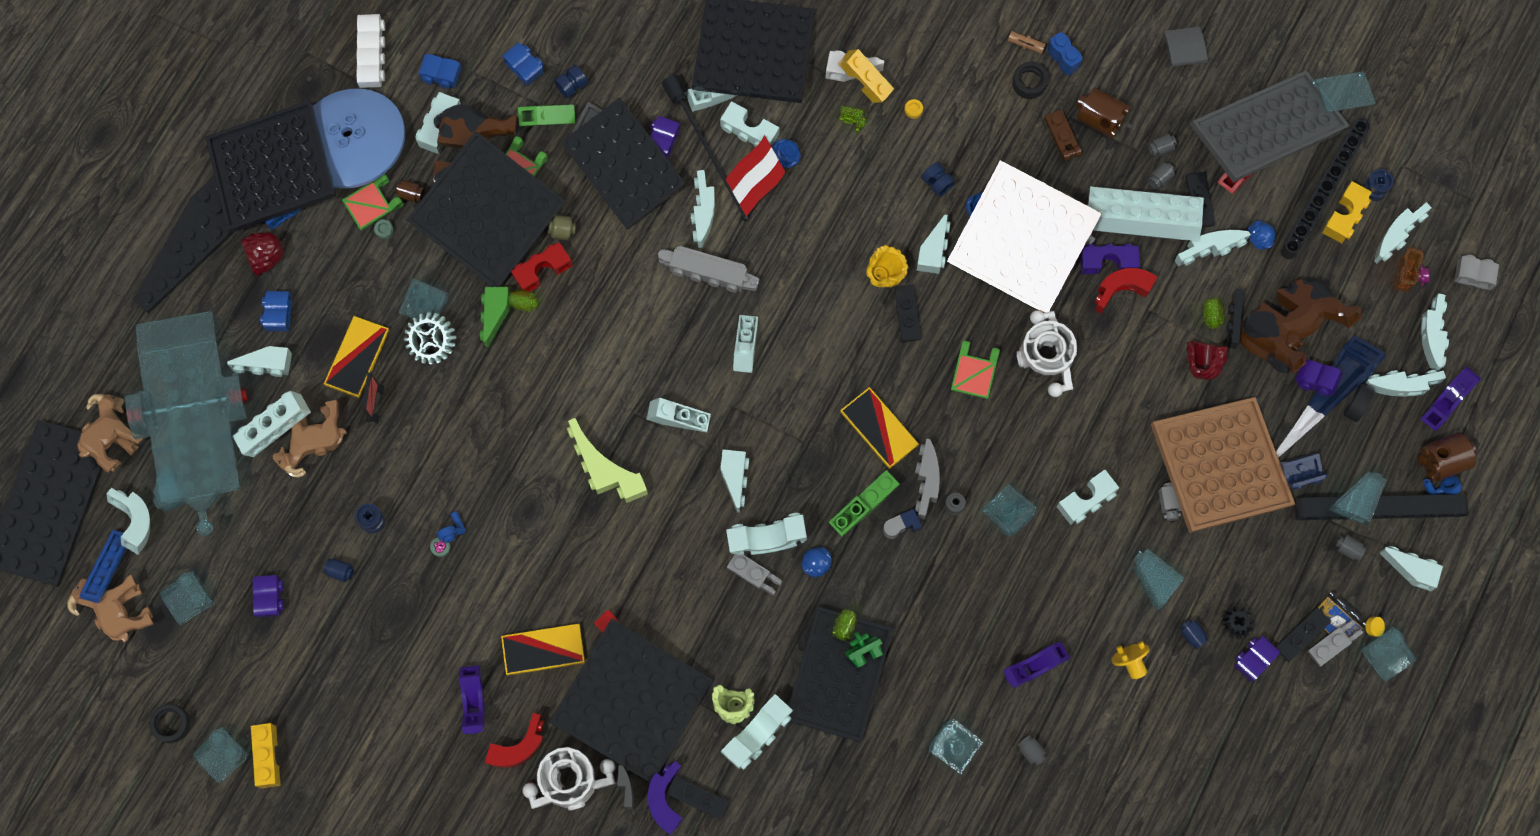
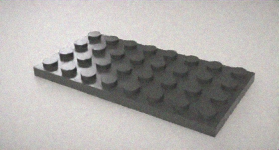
[1190,70,1350,182]

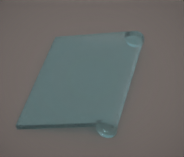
[1313,71,1376,113]

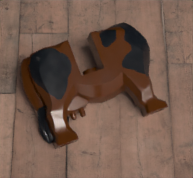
[432,104,517,186]
[1240,277,1362,374]

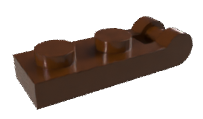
[1044,110,1082,162]

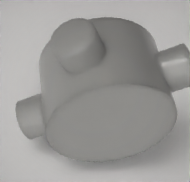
[1164,510,1181,521]

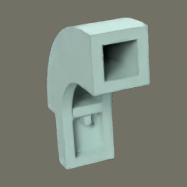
[107,488,150,555]

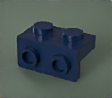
[1280,452,1327,489]

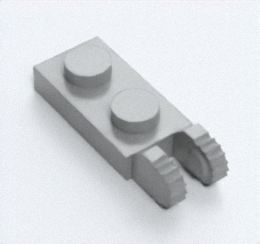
[727,554,782,595]
[1307,619,1363,667]

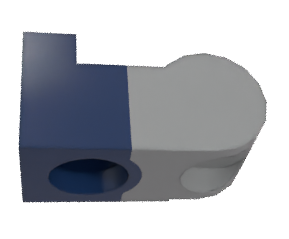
[883,509,922,539]

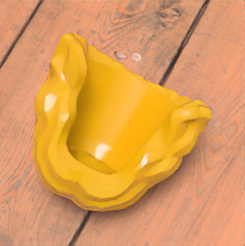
[866,245,908,288]

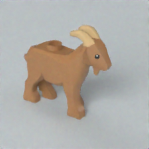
[77,394,146,473]
[273,400,347,478]
[67,575,154,643]

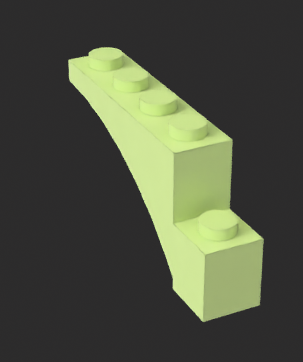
[567,418,648,503]

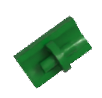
[844,632,883,668]

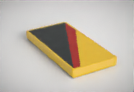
[324,316,390,398]
[840,387,919,469]
[501,624,585,676]

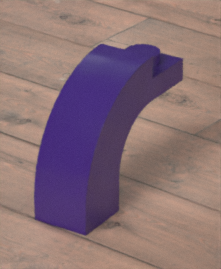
[1421,366,1481,431]
[1003,641,1070,688]
[459,665,485,734]
[648,761,683,836]

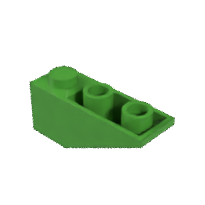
[518,105,575,127]
[480,287,510,347]

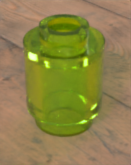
[509,290,538,312]
[1203,299,1224,328]
[832,610,857,641]

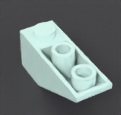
[917,215,950,274]
[733,315,758,373]
[227,346,292,377]
[646,398,711,432]
[721,450,749,512]
[1380,546,1443,591]

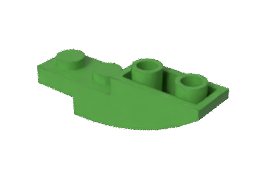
[829,470,900,536]

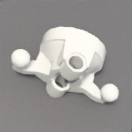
[1017,310,1077,397]
[522,747,616,811]

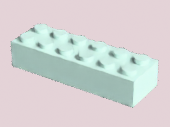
[1088,186,1204,241]

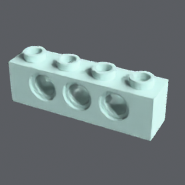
[233,391,311,457]

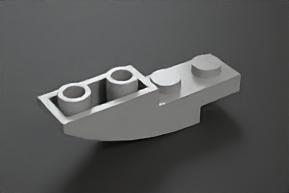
[915,439,940,520]

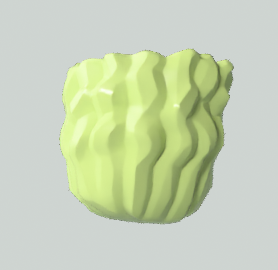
[712,685,755,724]

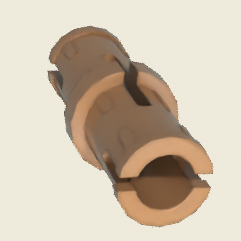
[1008,31,1046,54]

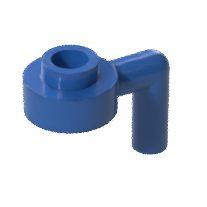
[1423,477,1462,495]
[437,511,466,543]

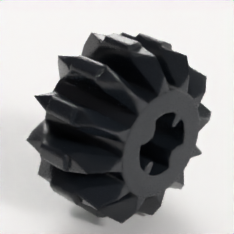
[1220,606,1255,640]

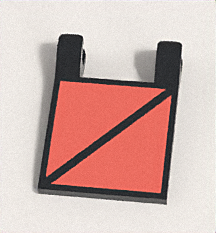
[361,372,384,424]

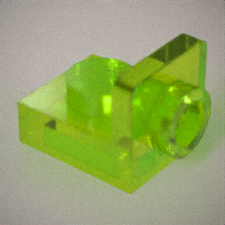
[840,106,866,134]

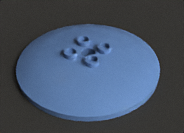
[313,89,405,189]

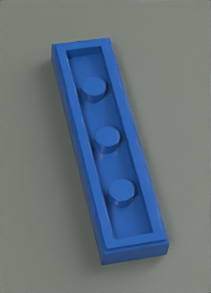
[80,530,127,603]

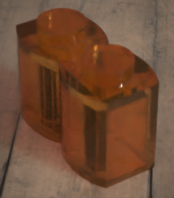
[1394,247,1424,293]

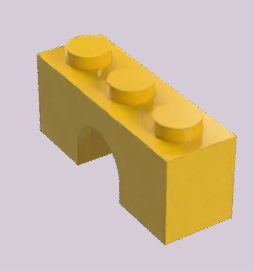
[837,49,894,103]
[1322,181,1372,244]
[251,723,281,788]

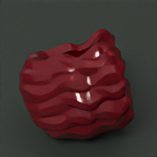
[241,233,284,276]
[1186,341,1228,380]

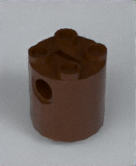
[1076,87,1131,139]
[1417,432,1477,482]

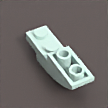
[691,170,715,248]
[1374,202,1431,264]
[1175,230,1251,267]
[1421,293,1449,372]
[1363,370,1446,397]

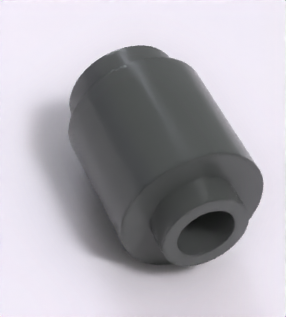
[1148,133,1177,157]
[1147,162,1175,190]
[945,493,966,516]
[1335,534,1367,561]
[1018,735,1047,766]

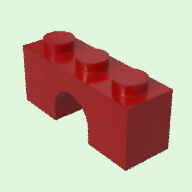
[511,242,573,295]

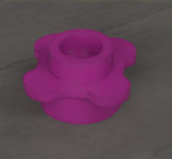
[1417,265,1430,286]

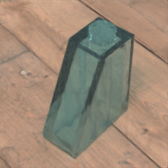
[1329,472,1387,526]
[1132,549,1185,611]

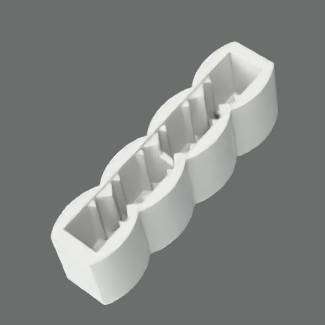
[357,14,385,88]

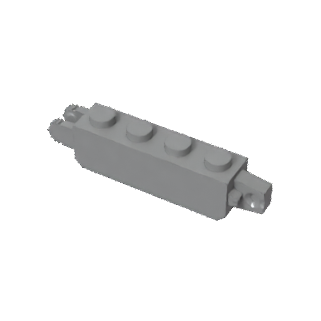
[658,246,759,293]

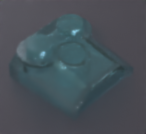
[399,278,448,328]
[981,483,1037,536]
[160,570,214,626]
[1361,627,1417,682]
[929,719,984,775]
[193,726,250,784]

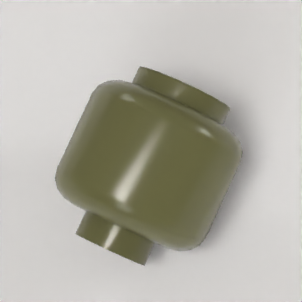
[547,215,575,240]

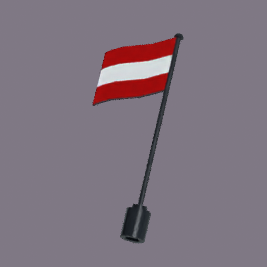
[661,74,786,221]

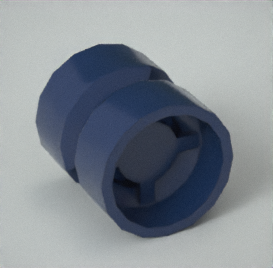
[554,65,589,99]
[921,162,956,197]
[1363,169,1394,201]
[355,503,385,534]

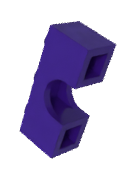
[1079,244,1140,274]

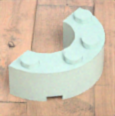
[726,513,807,555]
[721,694,793,770]

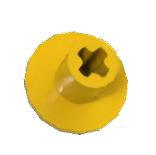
[1112,641,1149,679]

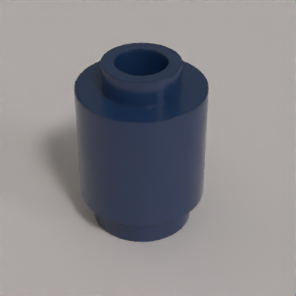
[323,558,354,582]
[1180,620,1209,650]

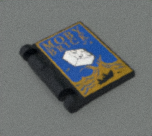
[1318,590,1367,637]

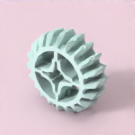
[404,312,456,364]

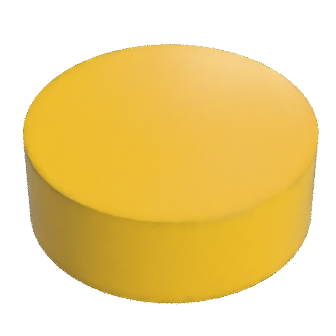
[904,99,923,119]
[1366,617,1385,637]

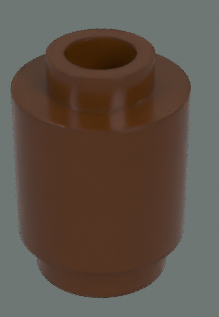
[396,180,425,203]

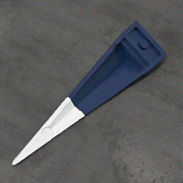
[1276,335,1386,458]

